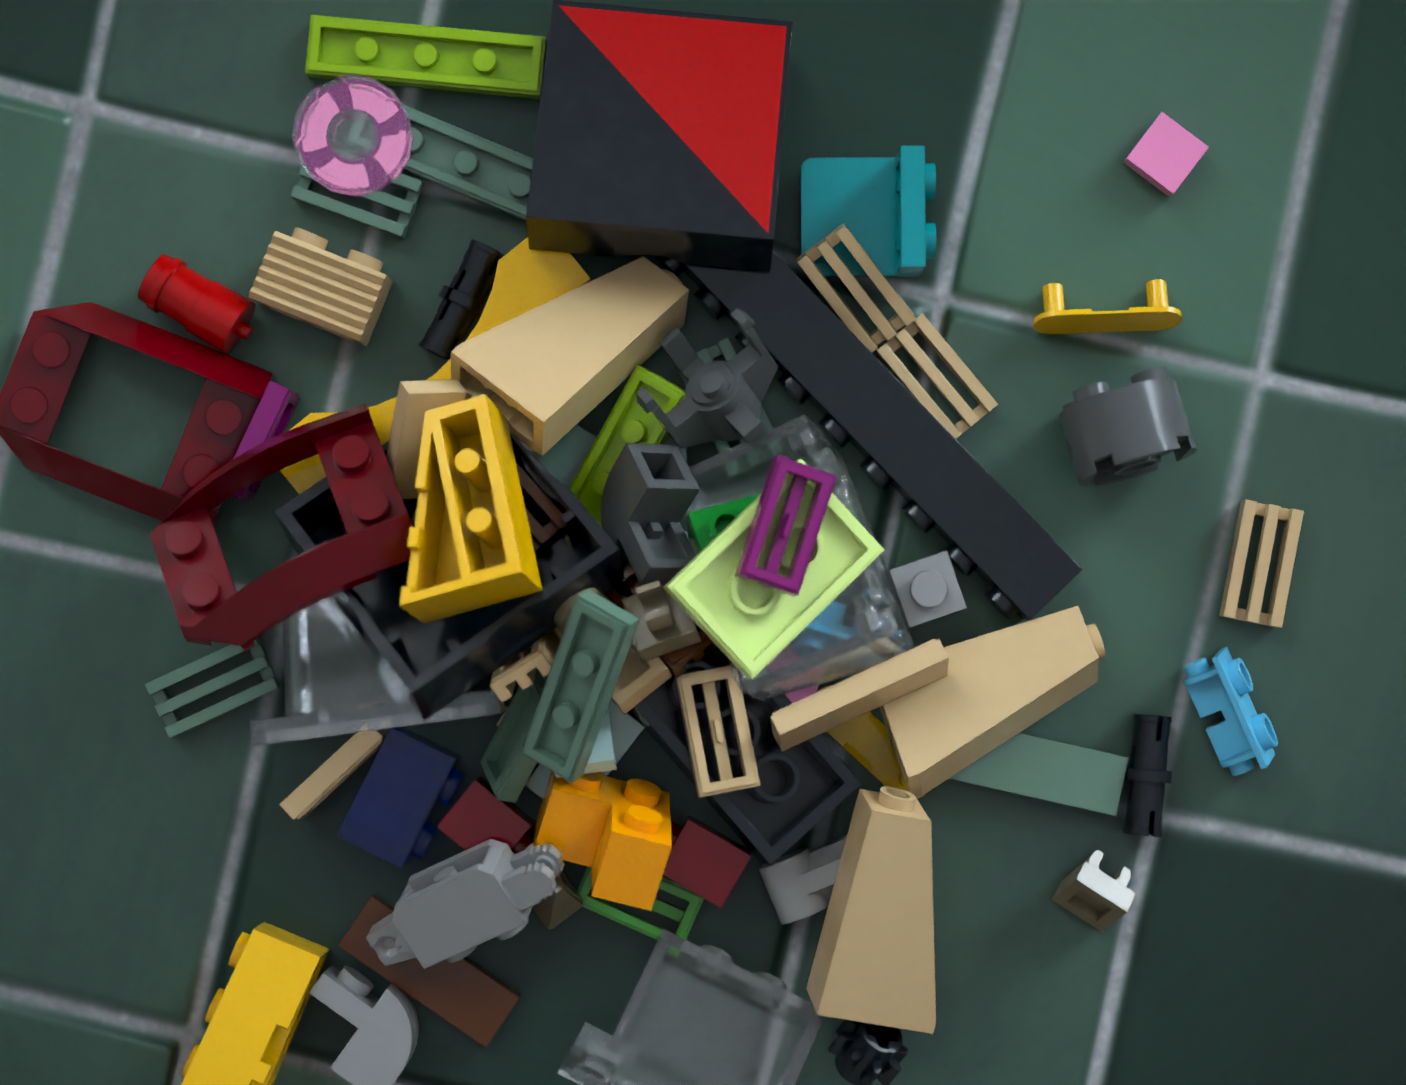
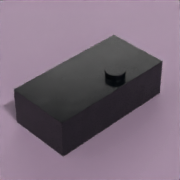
[630,631,861,865]

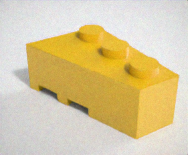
[399,394,543,624]
[181,922,330,1085]

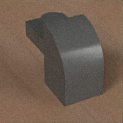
[601,443,700,584]

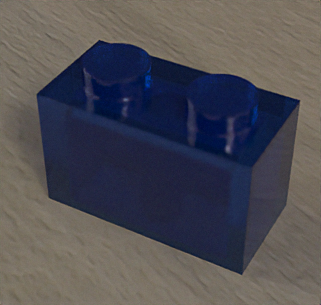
[337,724,464,869]

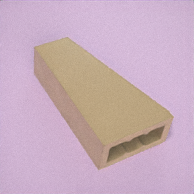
[451,256,689,456]
[879,606,1106,798]
[806,786,936,1034]

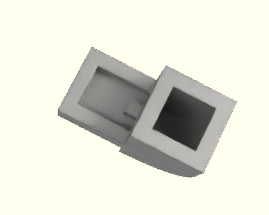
[309,964,419,1085]

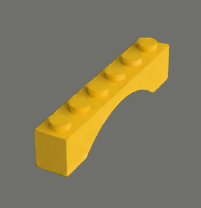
[280,237,591,495]

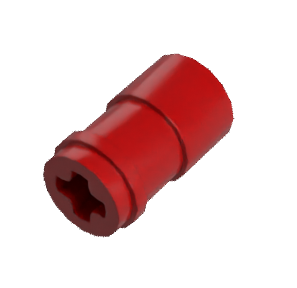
[138,254,256,354]

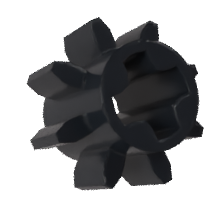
[828,1020,909,1085]

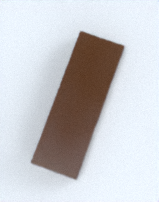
[338,894,521,1048]

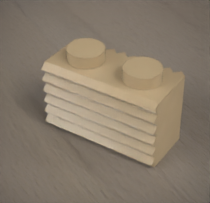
[249,227,393,347]

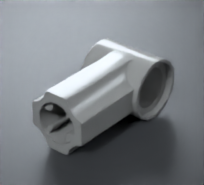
[758,835,847,925]

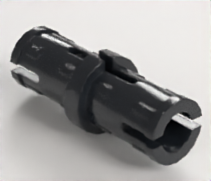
[419,239,505,361]
[1123,713,1172,837]

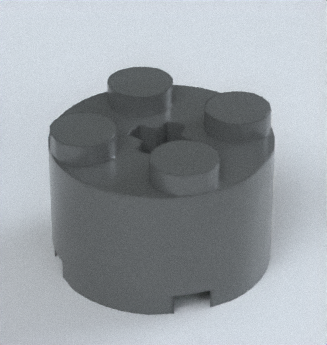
[1059,367,1197,486]

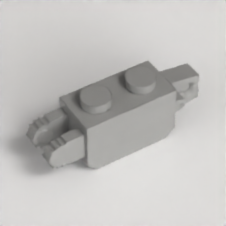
[366,839,565,969]

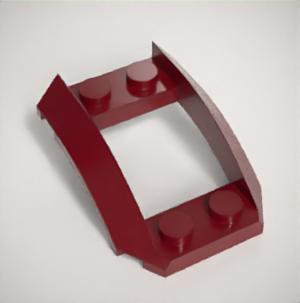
[0,302,272,523]
[150,403,413,651]

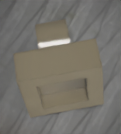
[621,580,701,662]
[1052,850,1136,932]

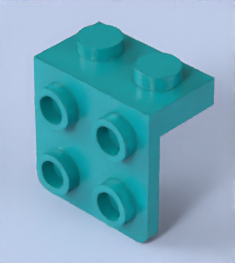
[800,146,937,277]

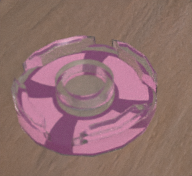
[292,74,414,197]

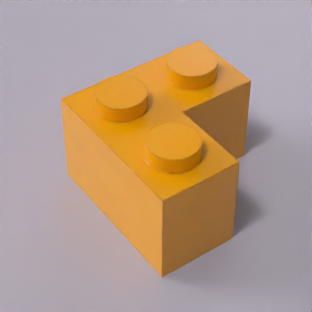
[533,771,672,911]

